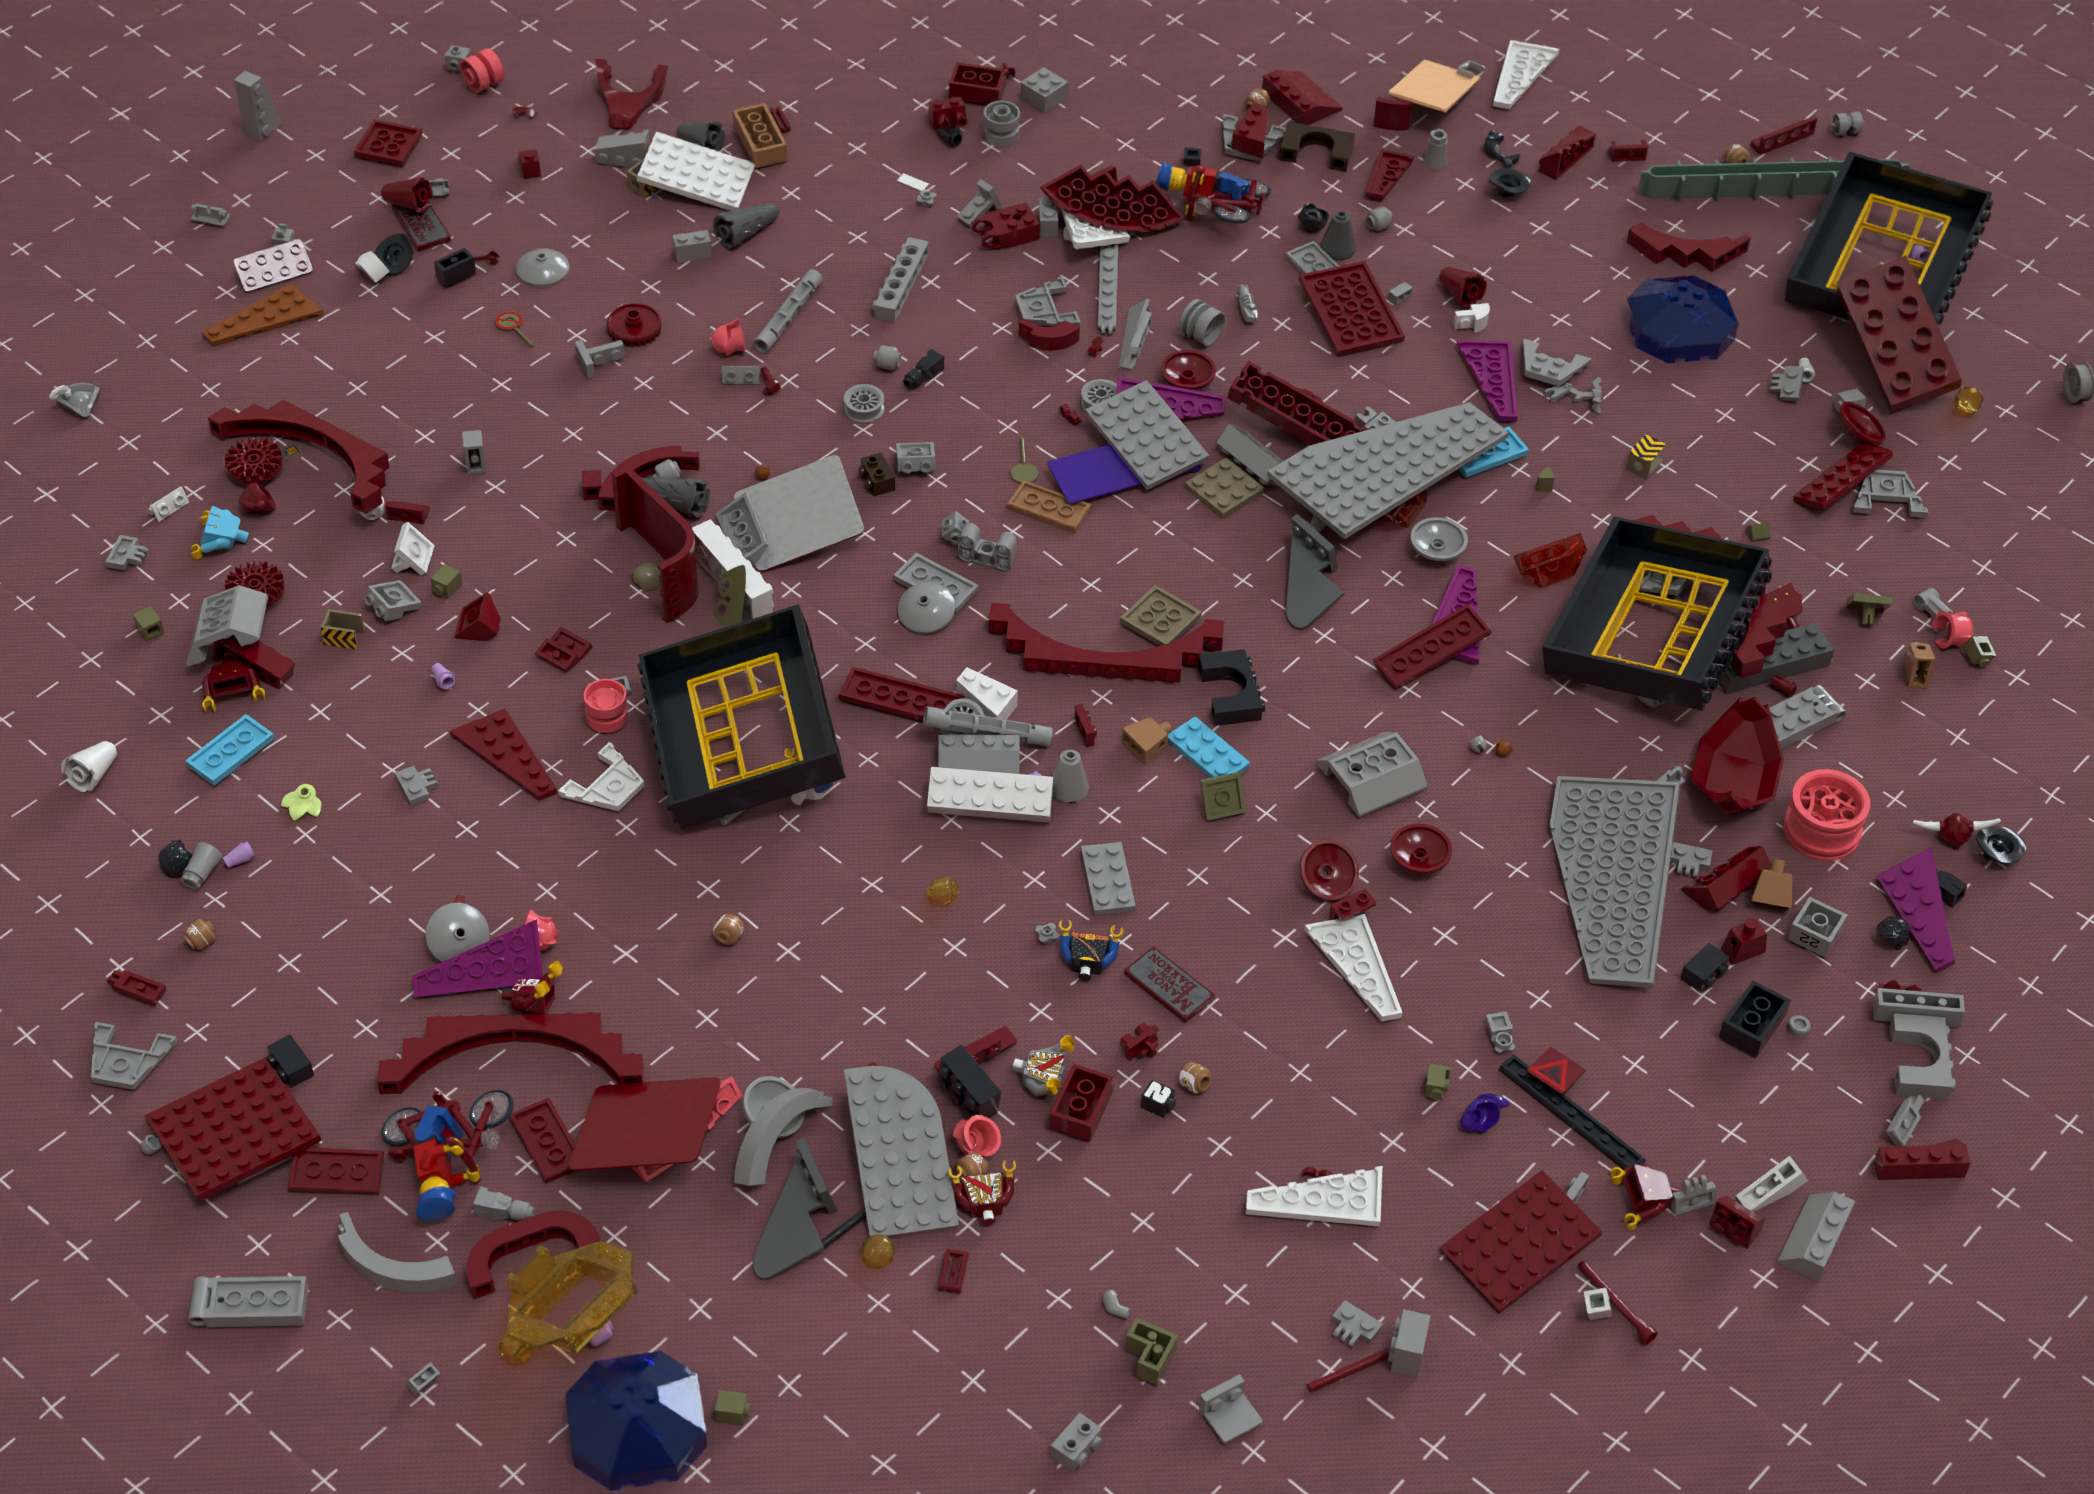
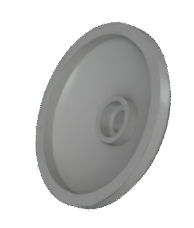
[516,248,570,287]
[1410,517,1468,561]
[897,582,956,634]
[425,903,489,962]
[742,1076,805,1138]

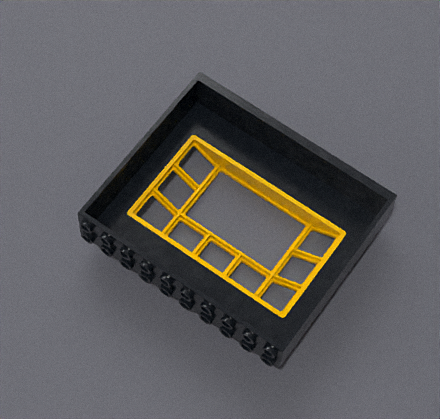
[1785,151,1994,326]
[1542,516,1772,711]
[637,604,846,830]

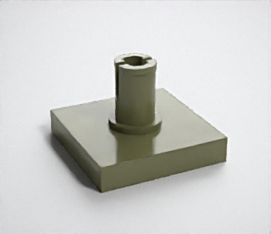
[1846,593,1893,625]
[1200,772,1246,821]

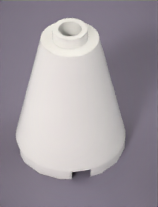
[61,741,117,792]

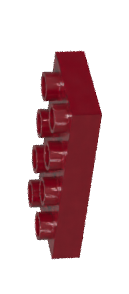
[1837,256,1962,414]

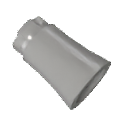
[1423,129,1448,169]
[180,842,223,890]

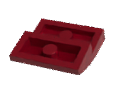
[1373,97,1413,131]
[535,627,593,672]

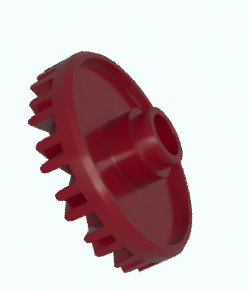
[607,303,662,348]
[225,436,283,484]
[224,560,285,608]

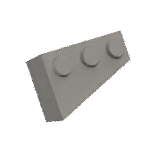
[594,130,650,168]

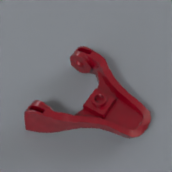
[595,59,669,129]

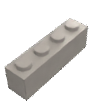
[1873,988,1965,1027]

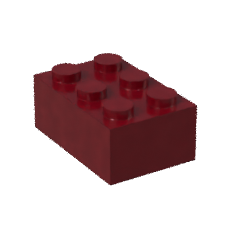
[949,62,1006,105]
[1049,1063,1114,1142]

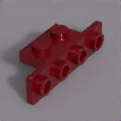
[934,1026,1017,1073]

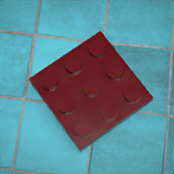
[354,119,423,166]

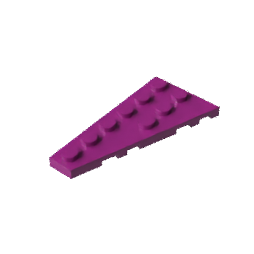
[1456,339,1518,422]
[1116,377,1226,420]
[1431,565,1479,665]
[1876,847,1955,973]
[412,919,543,997]

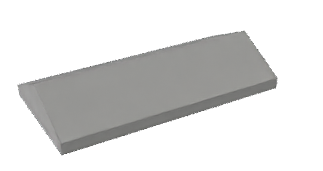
[716,492,768,563]

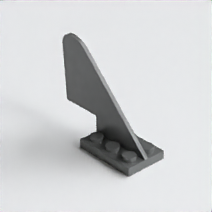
[1286,514,1344,630]
[753,1138,837,1280]

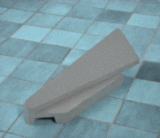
[1119,299,1152,371]

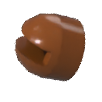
[755,466,771,480]
[1495,739,1513,756]

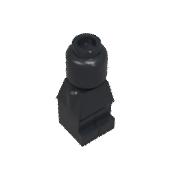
[903,349,944,388]
[1936,869,1967,908]

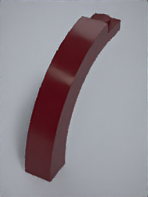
[598,446,700,511]

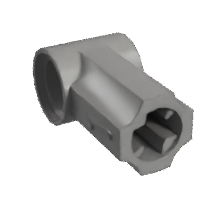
[1914,588,1953,618]

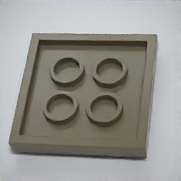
[1185,458,1264,518]
[1120,585,1202,646]

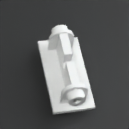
[148,486,189,522]

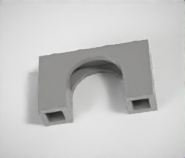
[1889,1013,1955,1099]

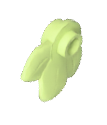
[281,784,322,821]

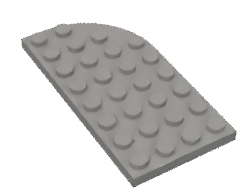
[844,1066,959,1241]

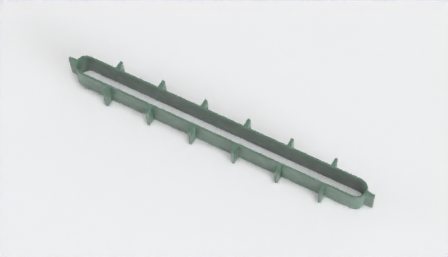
[1637,155,1910,203]

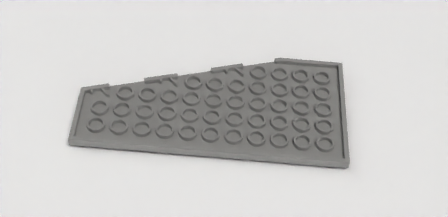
[1267,402,1509,539]
[1550,776,1680,988]

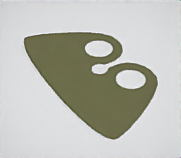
[715,565,746,628]

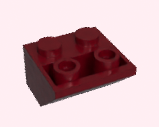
[1709,1196,1765,1249]

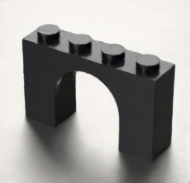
[1198,649,1265,726]

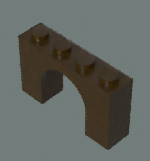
[1279,122,1355,172]

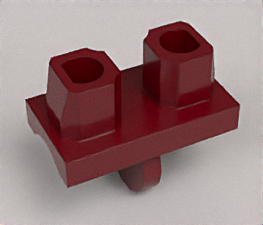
[1120,1022,1159,1061]

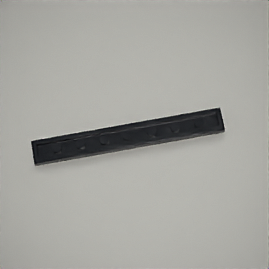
[1499,1054,1646,1170]

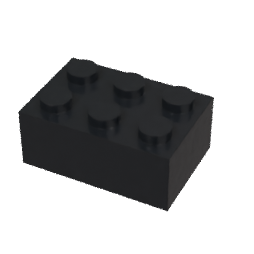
[1719,980,1791,1057]
[938,1044,1001,1119]

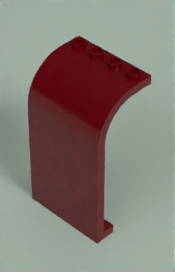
[612,465,698,623]

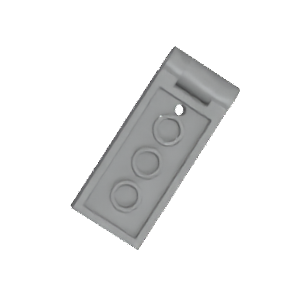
[1769,685,1847,749]
[188,1276,309,1327]

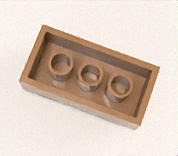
[733,103,788,168]

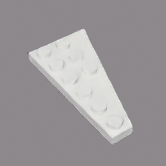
[1304,914,1403,1022]
[1246,1166,1382,1226]

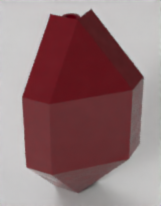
[1690,697,1784,815]

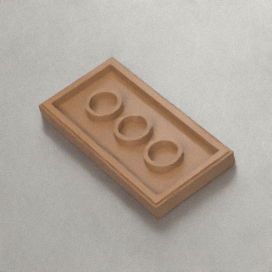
[1007,480,1091,533]

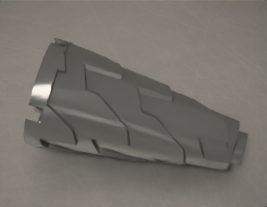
[713,203,779,249]
[642,477,710,518]

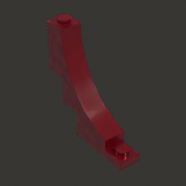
[1627,222,1751,272]

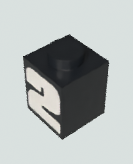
[1141,1080,1176,1118]

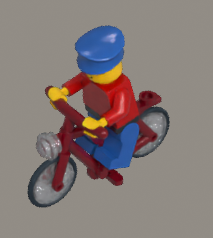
[1156,161,1271,224]
[382,1090,514,1222]

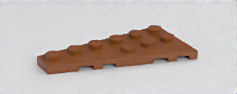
[202,283,324,347]

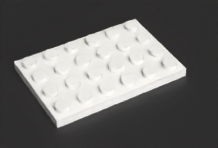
[637,132,755,211]

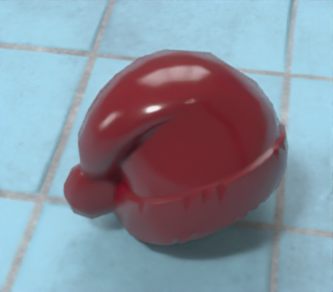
[239,482,276,514]

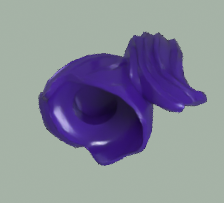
[1460,1093,1510,1132]

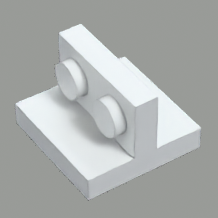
[391,522,435,575]

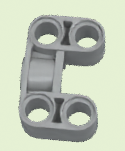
[958,523,1017,571]

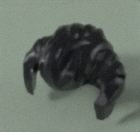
[158,840,193,878]
[1876,916,1911,950]

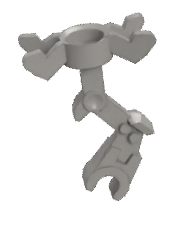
[1545,377,1601,415]

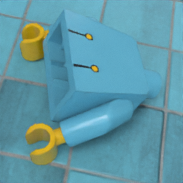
[191,506,249,560]

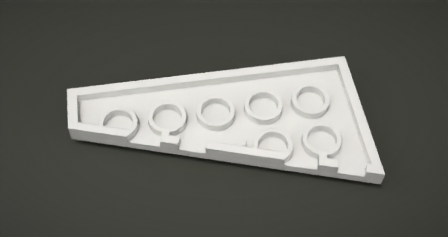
[1493,40,1559,109]

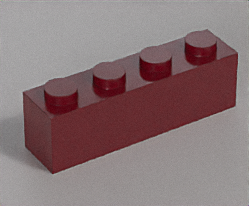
[1539,125,1596,180]
[1681,846,1772,911]
[1874,1139,1971,1180]

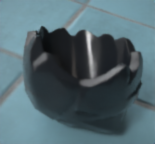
[1298,203,1329,231]

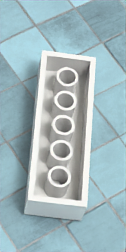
[692,519,774,620]
[927,767,1054,823]

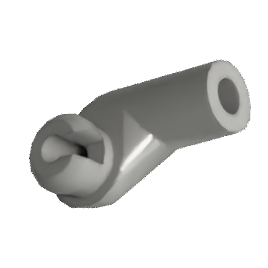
[1103,1290,1130,1319]

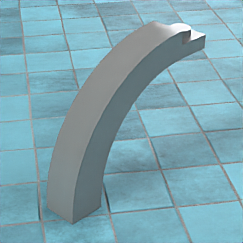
[734,1087,833,1186]
[338,1212,457,1293]

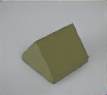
[1535,467,1555,492]
[1746,522,1771,541]

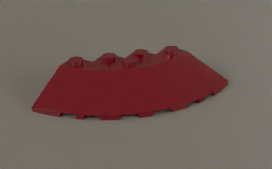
[1040,165,1185,232]

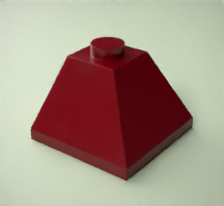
[454,592,501,641]

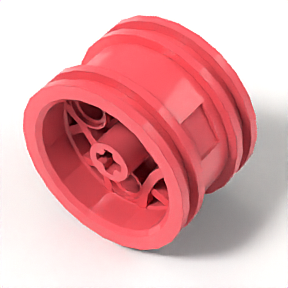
[1783,769,1870,861]

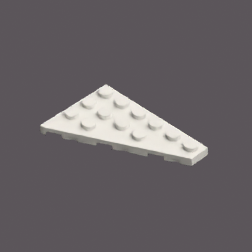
[1061,208,1130,249]

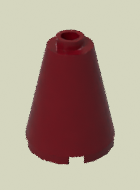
[381,177,432,213]
[1439,267,1487,308]

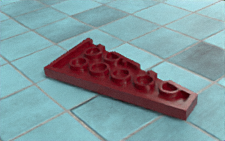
[450,709,557,801]

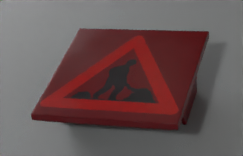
[1526,1047,1586,1095]

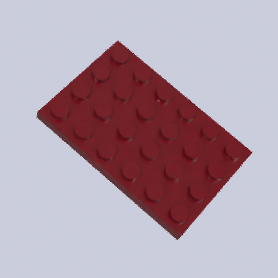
[1299,261,1405,356]
[1440,1170,1602,1314]

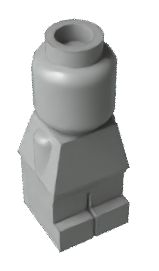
[473,1187,535,1221]

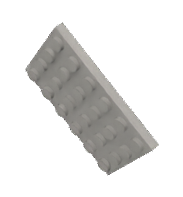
[1085,380,1209,490]

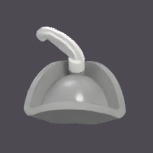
[49,383,100,417]

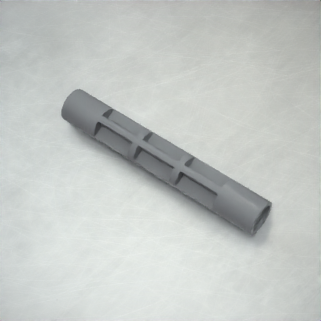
[753,269,823,353]
[923,706,1053,747]

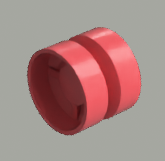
[460,48,504,93]
[584,679,628,733]

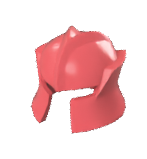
[711,317,745,357]
[1931,611,1974,649]
[524,909,559,951]
[953,1115,1001,1157]

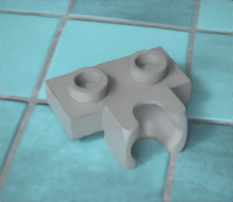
[1354,406,1395,429]

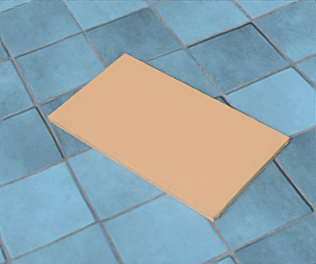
[1388,60,1480,113]

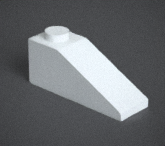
[1736,1156,1808,1212]

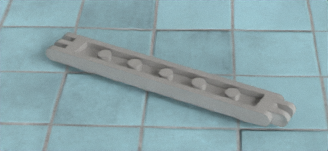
[1098,244,1118,335]

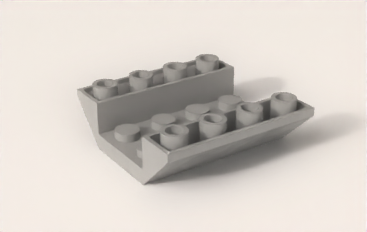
[186,585,268,666]
[1316,732,1428,817]

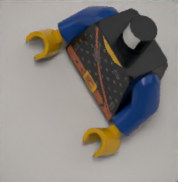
[1059,920,1124,981]

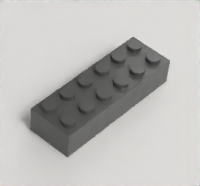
[1719,623,1834,694]

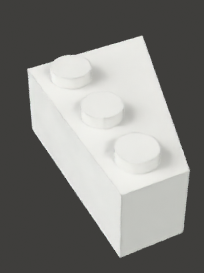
[956,667,1018,720]

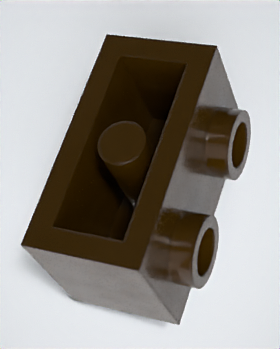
[858,453,895,496]

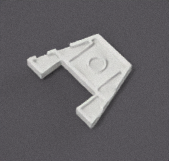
[558,742,645,811]

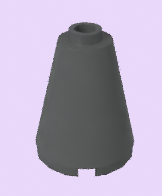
[676,121,725,151]
[1320,211,1355,261]

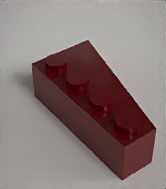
[213,634,295,690]

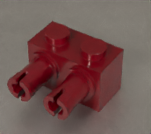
[928,97,967,129]

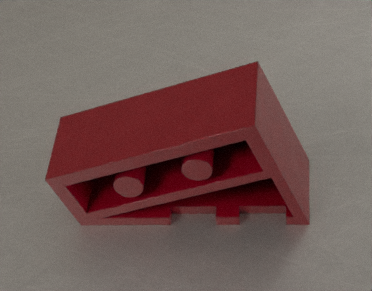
[1232,104,1268,159]

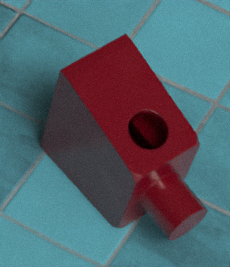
[1721,918,1767,965]

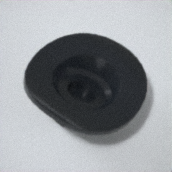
[1488,168,1530,197]
[374,233,413,275]
[1975,826,2026,864]

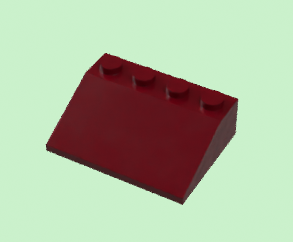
[1262,70,1343,125]

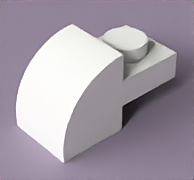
[355,251,390,283]
[1453,303,1490,333]

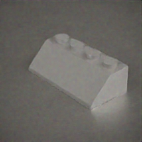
[1217,424,1283,486]
[939,735,1020,774]
[1777,1192,1855,1282]

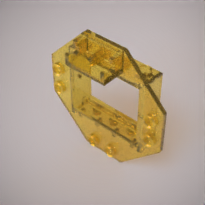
[507,1241,638,1354]

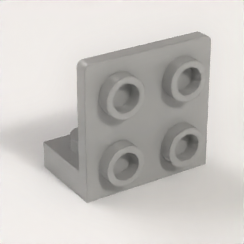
[1199,1374,1263,1444]

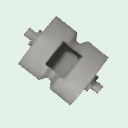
[1831,112,1865,136]

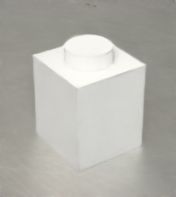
[1584,1288,1612,1320]

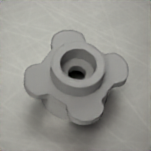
[917,191,937,207]
[1036,923,1059,944]
[1491,1032,1515,1053]

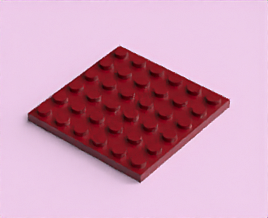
[144,1057,322,1202]

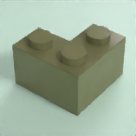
[1125,1318,1178,1386]

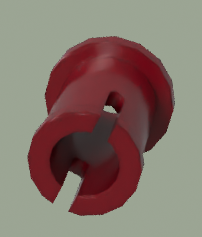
[1770,675,1797,696]

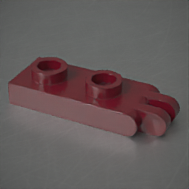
[107,970,166,1006]

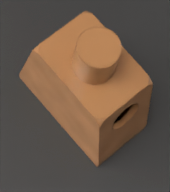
[1905,642,1935,688]
[1122,718,1172,764]
[1750,858,1792,908]

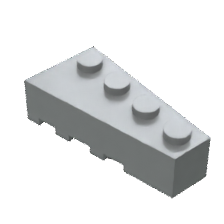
[234,71,282,141]

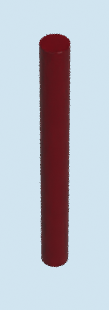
[1307,1348,1390,1392]

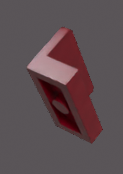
[385,501,430,524]

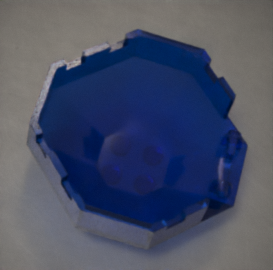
[1627,275,1739,363]
[565,1351,707,1491]

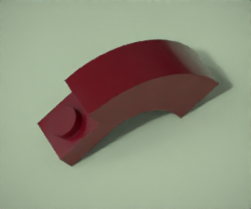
[1018,318,1080,351]

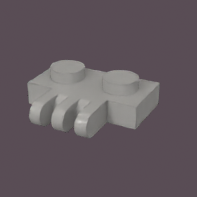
[1769,366,1804,401]
[105,535,148,570]
[395,766,439,806]
[1670,842,1713,878]
[1671,1175,1716,1215]
[1332,1300,1383,1348]

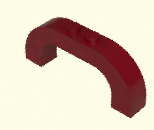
[466,1211,603,1300]

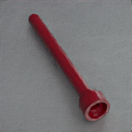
[1578,1261,1658,1345]

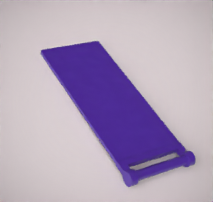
[1047,445,1202,505]

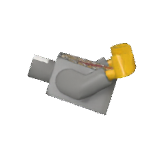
[1012,1035,1075,1098]

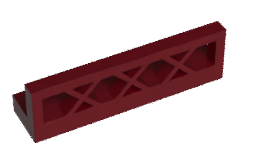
[1750,116,1818,155]

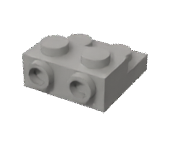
[896,442,936,473]
[364,580,422,621]

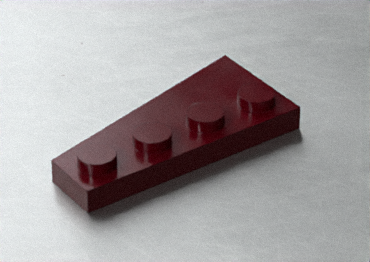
[1366,149,1414,200]

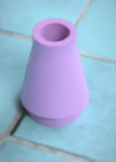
[431,663,455,689]
[223,842,256,868]

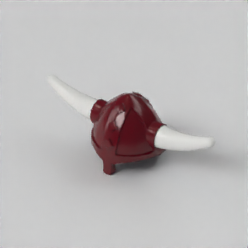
[1913,813,2001,850]

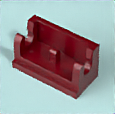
[1609,139,1648,162]

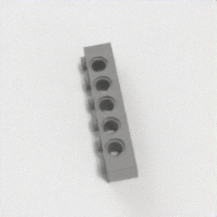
[872,237,929,323]

